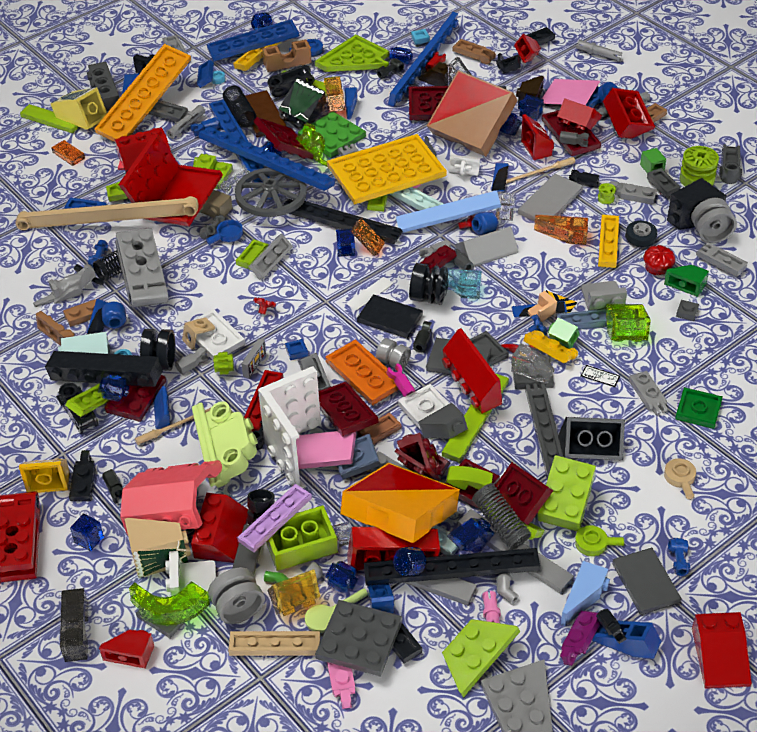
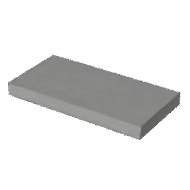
[518,174,583,227]

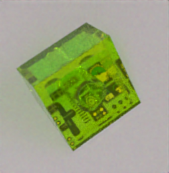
[606,304,651,342]

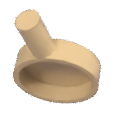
[664,458,696,499]

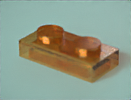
[51,140,85,166]
[350,218,385,256]

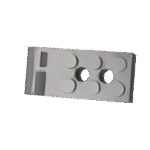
[115,228,168,308]

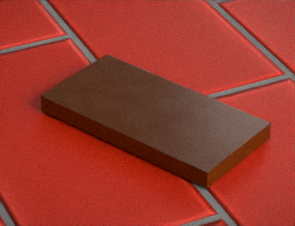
[237,90,287,137]

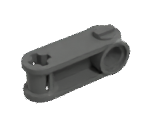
[719,144,742,184]

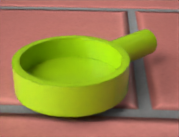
[575,525,624,556]

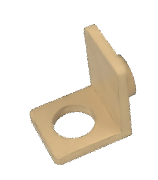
[182,317,215,350]

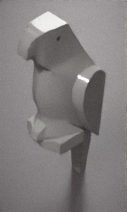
[33,264,96,307]

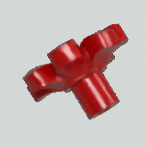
[253,297,277,315]

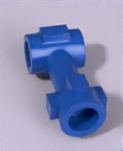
[88,240,109,268]
[668,538,691,576]

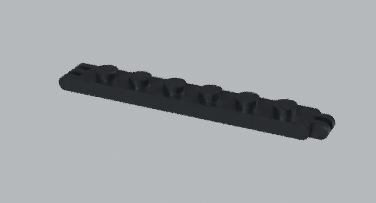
[283,199,403,244]

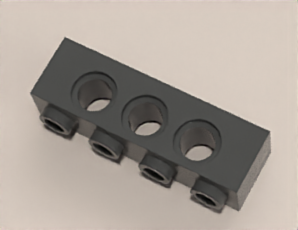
[87,61,119,111]

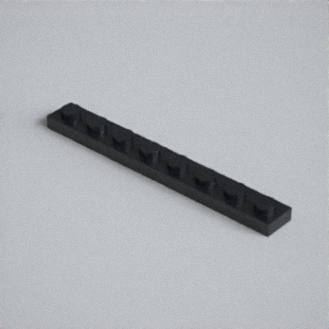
[364,548,540,586]

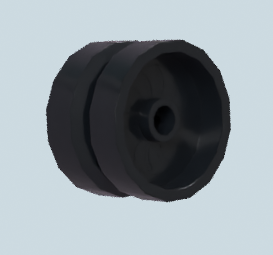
[140,329,176,371]

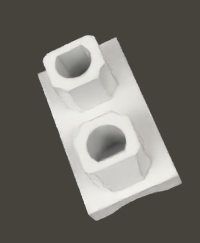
[449,154,480,176]

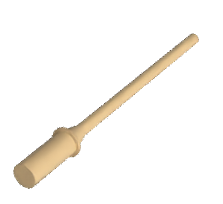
[506,157,575,183]
[135,408,211,445]

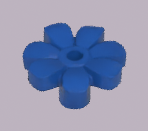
[528,314,548,335]

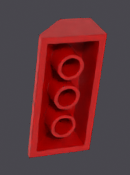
[442,328,502,414]

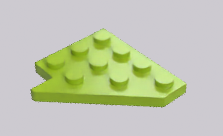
[315,34,390,72]

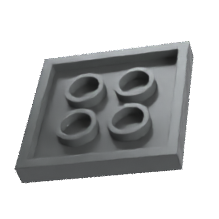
[315,600,402,677]

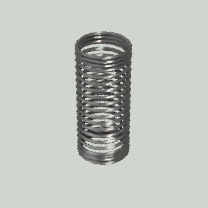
[472,483,531,550]

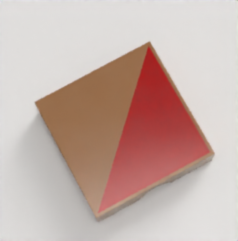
[427,70,518,157]

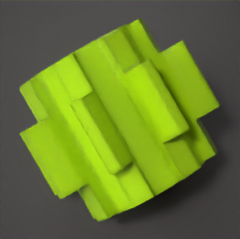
[213,352,234,375]

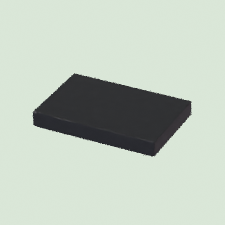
[357,294,423,339]

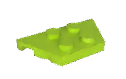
[442,619,520,697]

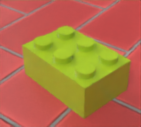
[538,455,596,531]
[266,505,338,571]

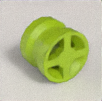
[598,183,616,204]

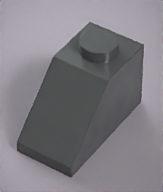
[418,403,468,438]

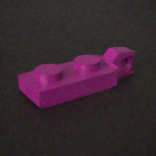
[560,611,600,666]

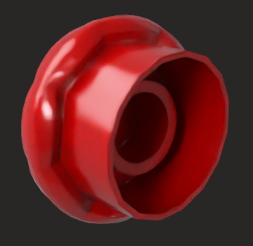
[643,245,676,275]

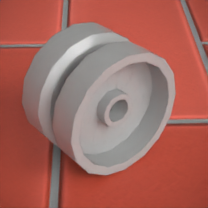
[691,198,737,243]
[208,567,265,624]

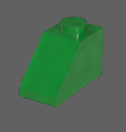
[664,265,709,297]

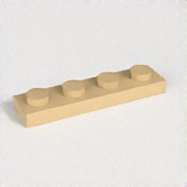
[228,631,321,656]

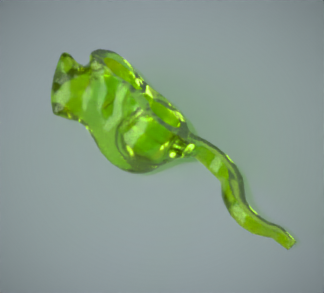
[296,123,327,167]

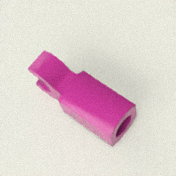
[387,363,415,397]

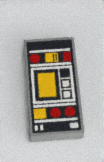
[241,338,266,379]

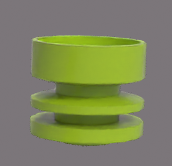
[679,146,719,186]

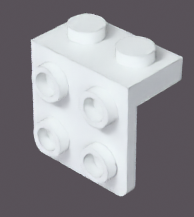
[165,551,216,603]

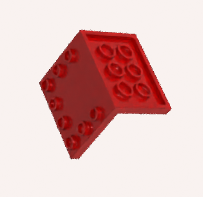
[118,134,223,227]

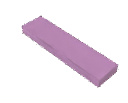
[237,484,312,552]

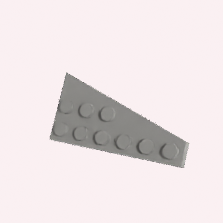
[481,660,553,732]

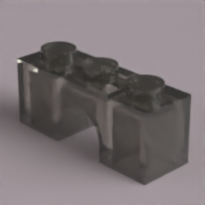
[60,588,88,662]

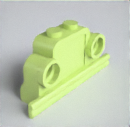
[192,401,258,488]

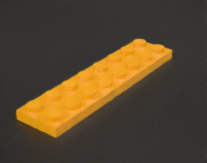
[94,44,191,142]

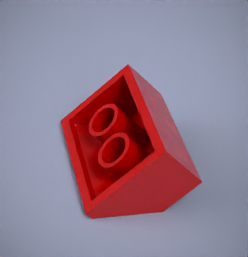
[603,88,655,139]
[114,127,171,173]
[191,492,248,563]

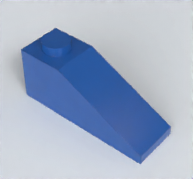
[592,620,662,659]

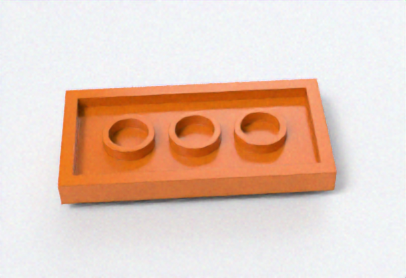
[325,339,399,406]

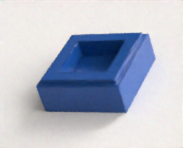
[285,339,308,360]

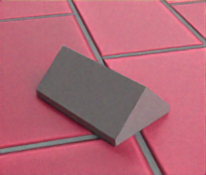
[455,226,518,267]

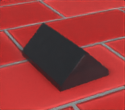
[558,417,625,460]

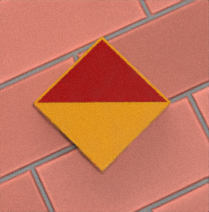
[340,463,460,543]

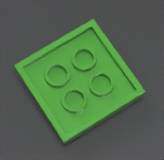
[298,111,366,158]

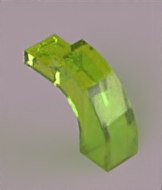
[129,581,210,626]

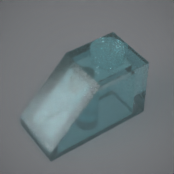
[448,269,482,299]

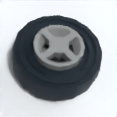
[625,220,658,247]

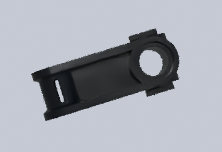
[267,65,315,97]
[56,383,99,434]

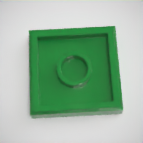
[675,387,723,429]

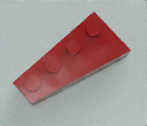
[347,527,440,575]

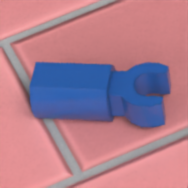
[190,117,220,136]

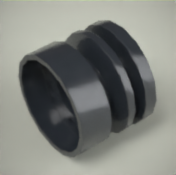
[409,263,449,305]

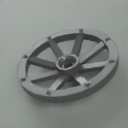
[235,168,307,217]

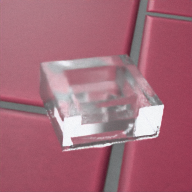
[332,521,352,547]

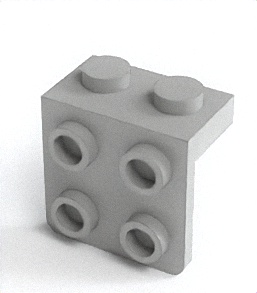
[581,281,627,310]

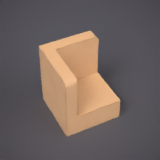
[528,290,557,322]

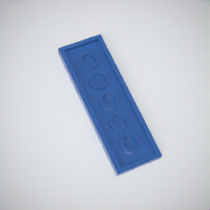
[206,19,300,62]

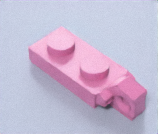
[327,662,356,709]

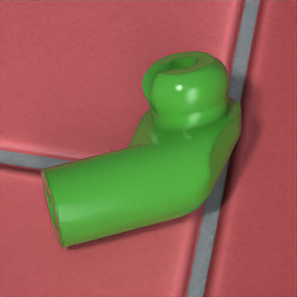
[264,571,292,593]

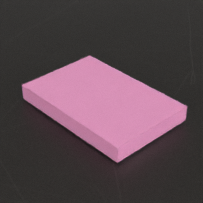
[296,431,356,469]

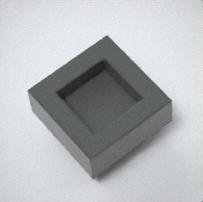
[676,300,699,321]

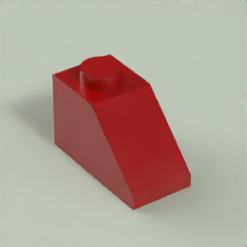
[514,34,541,63]
[99,629,154,669]

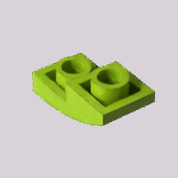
[446,466,493,490]

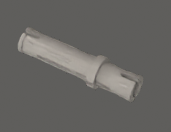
[576,39,622,62]
[166,105,205,139]

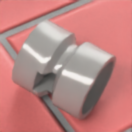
[376,338,411,370]

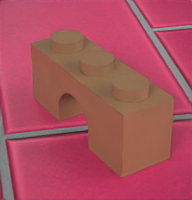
[262,39,312,72]

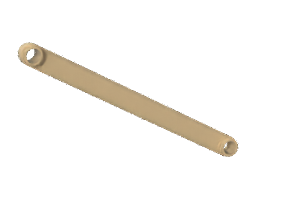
[15,196,199,230]

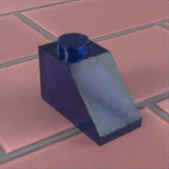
[447,518,495,553]

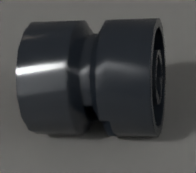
[247,489,275,526]

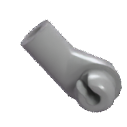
[496,573,519,604]

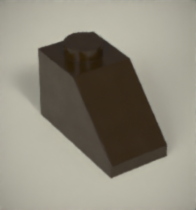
[419,62,453,86]
[516,75,544,107]

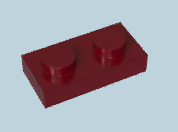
[420,245,457,273]

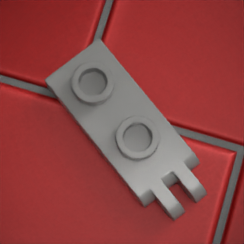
[629,371,667,415]

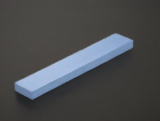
[396,190,501,233]

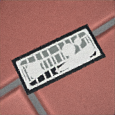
[581,365,620,387]

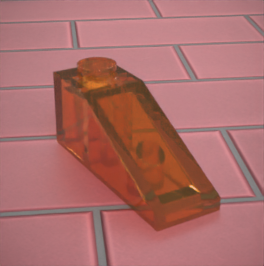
[534,215,588,245]

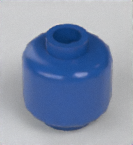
[472,212,499,235]
[102,301,127,329]

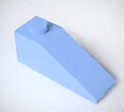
[561,561,610,626]

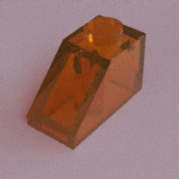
[324,76,345,112]

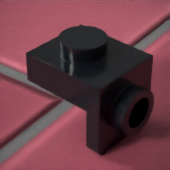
[496,53,521,74]

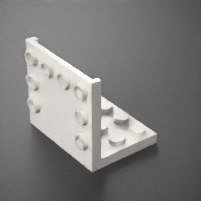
[258,366,321,488]

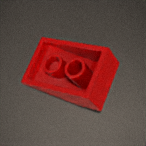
[692,612,752,688]

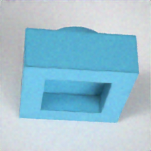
[411,29,430,45]

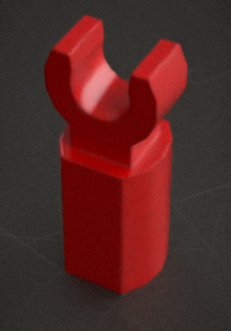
[425,51,446,70]

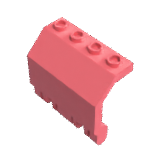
[120,460,222,535]

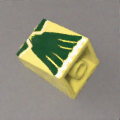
[50,87,107,130]

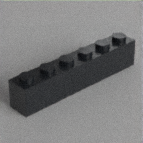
[45,351,163,387]

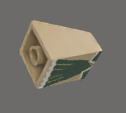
[125,518,191,578]

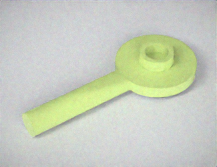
[305,588,368,633]

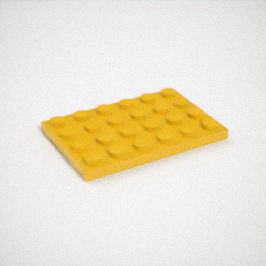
[327,134,447,205]

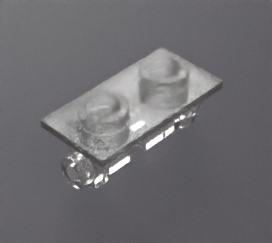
[217,168,250,195]

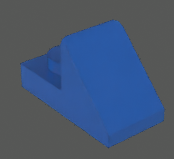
[367,584,394,614]

